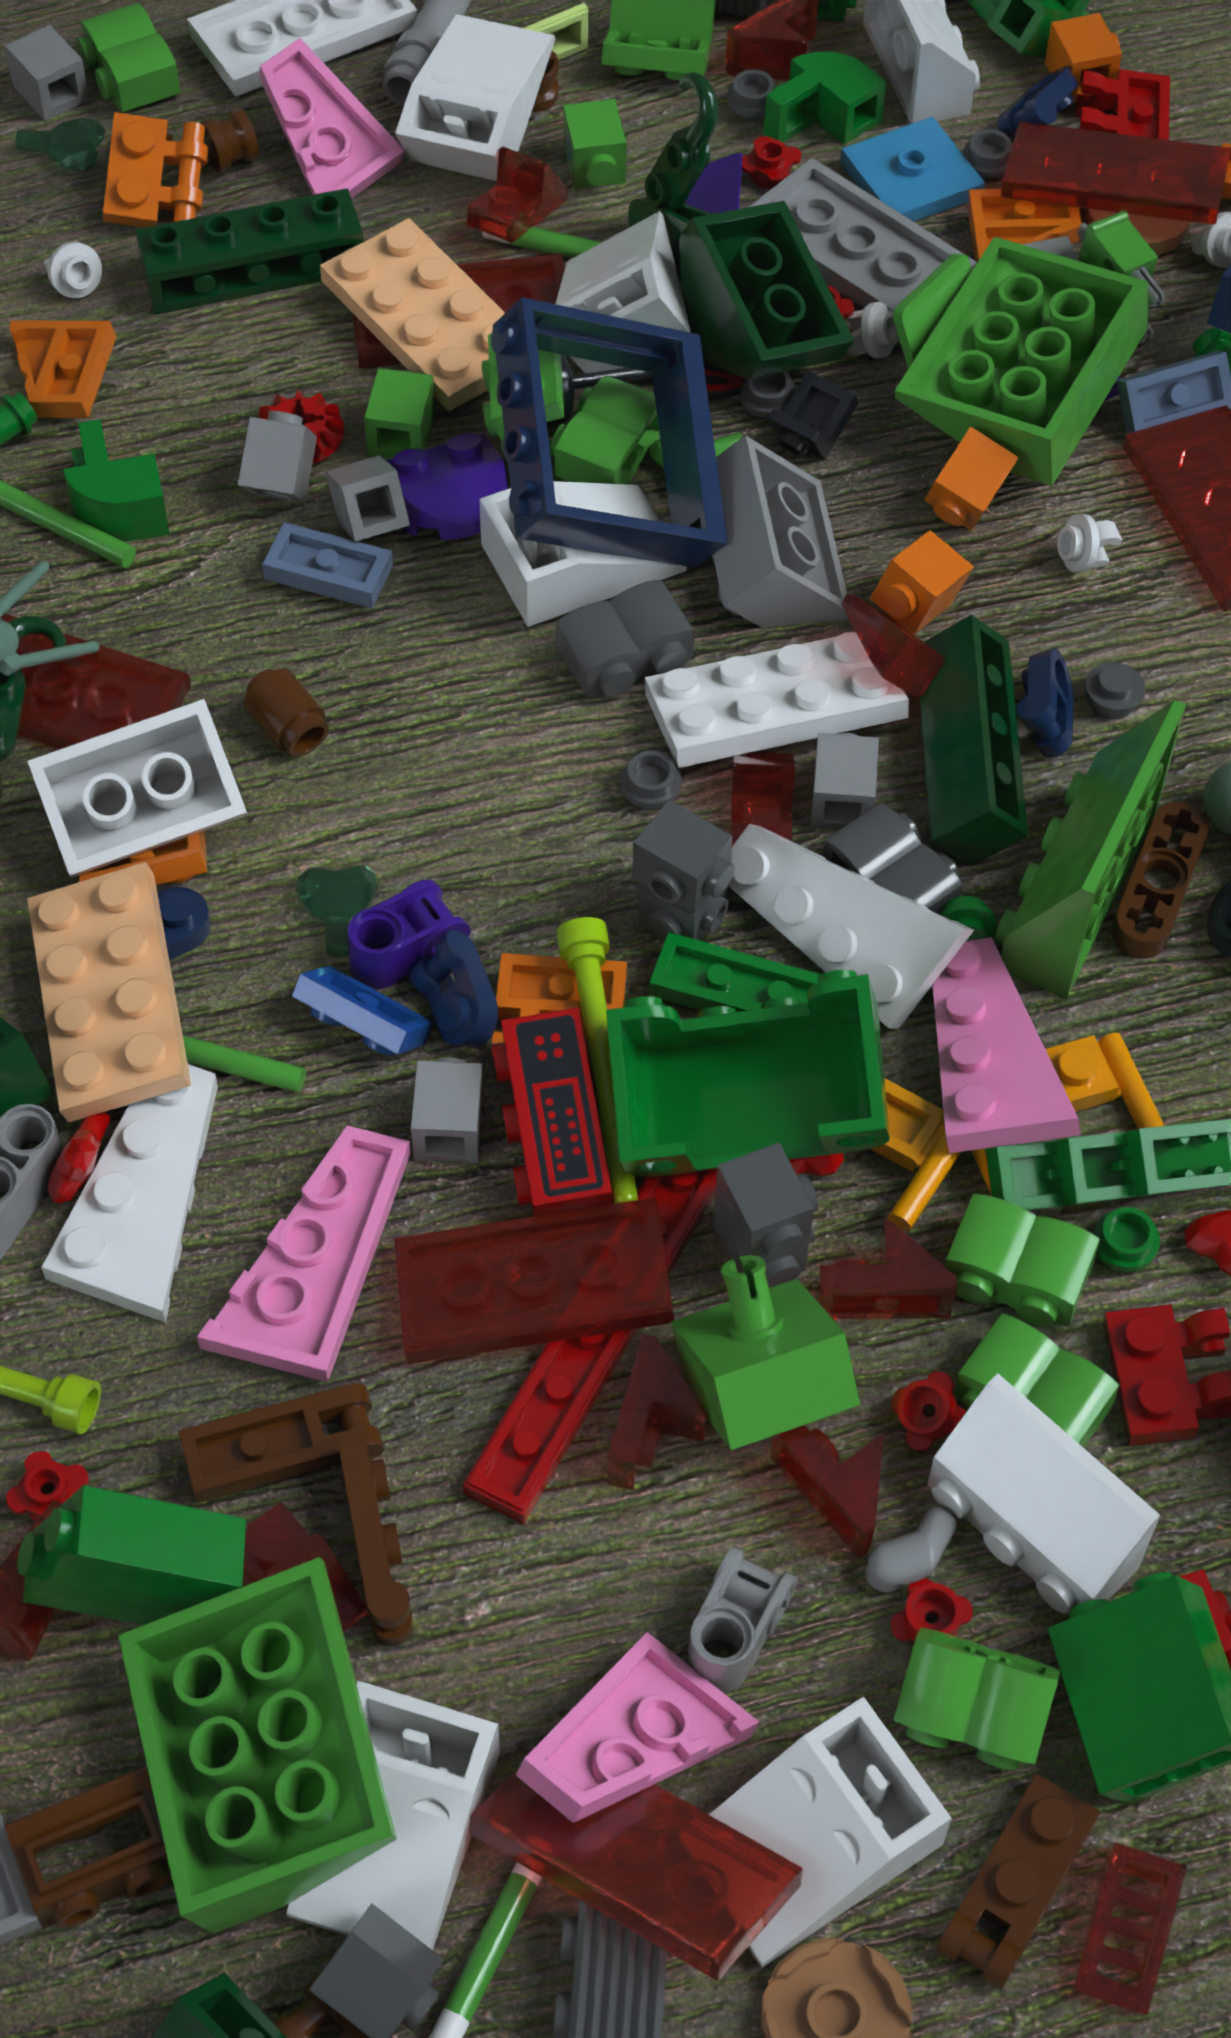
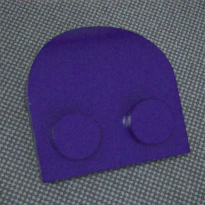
[386,433,508,540]

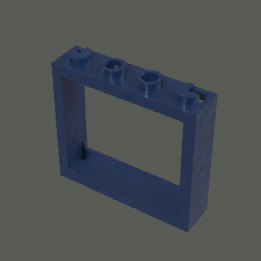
[491,297,728,568]

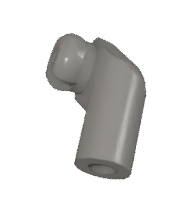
[865,1507,957,1593]

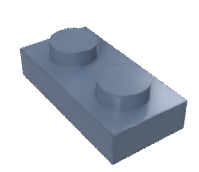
[1116,351,1231,437]
[262,522,393,609]

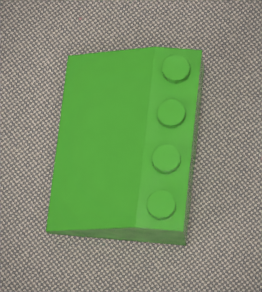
[894,237,1148,486]
[994,700,1186,998]
[118,1557,397,1934]

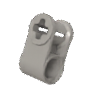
[687,1546,798,1692]

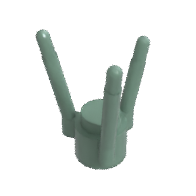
[0,561,100,676]

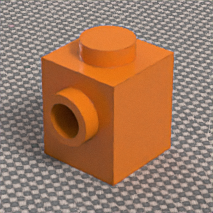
[1045,13,1122,103]
[924,426,1019,531]
[869,530,974,636]

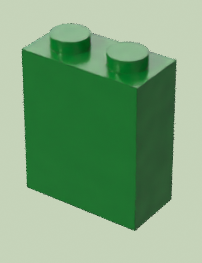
[17,1485,246,1625]
[1047,1572,1231,1804]

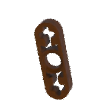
[1112,801,1209,959]

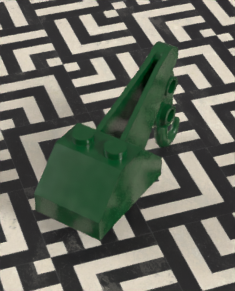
[628,72,854,379]

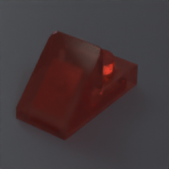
[725,0,818,81]
[467,146,569,243]
[730,752,795,846]
[816,1219,957,1320]
[607,1334,706,1491]
[770,1425,883,1559]
[243,1502,368,1632]

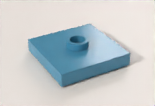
[840,116,985,222]

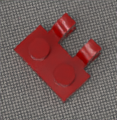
[1073,69,1170,165]
[1103,1304,1231,1447]

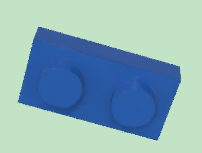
[292,965,434,1055]

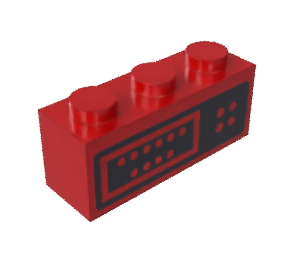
[491,1007,613,1225]

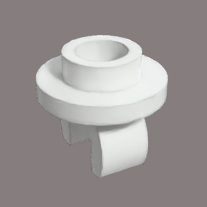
[1189,212,1231,268]
[43,242,102,298]
[846,302,899,359]
[1057,514,1123,573]

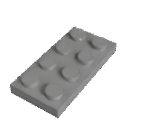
[749,158,977,313]

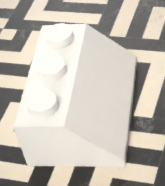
[863,0,980,124]
[27,699,247,878]
[927,1374,1160,1614]

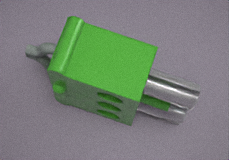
[1077,210,1166,344]

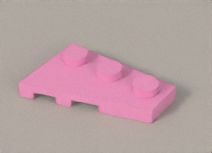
[259,38,405,199]
[516,1632,760,1823]

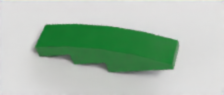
[985,1119,1231,1211]

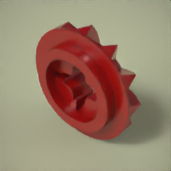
[258,389,344,464]

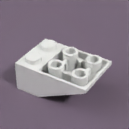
[395,14,555,184]
[556,211,691,374]
[479,481,686,627]
[286,1681,500,1950]
[678,1696,952,1968]

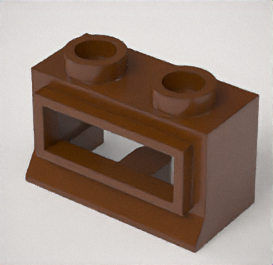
[4,1766,171,1929]

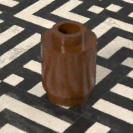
[243,668,329,757]

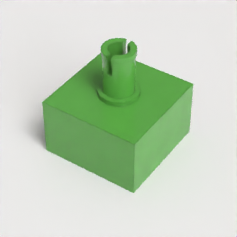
[671,1255,860,1450]

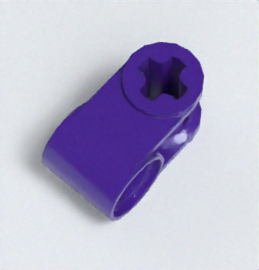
[348,879,471,989]

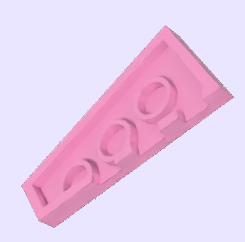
[933,937,1081,1153]
[197,1126,411,1382]

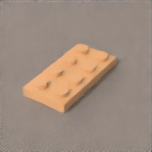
[320,218,505,411]
[27,862,191,1123]

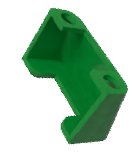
[606,970,890,1177]

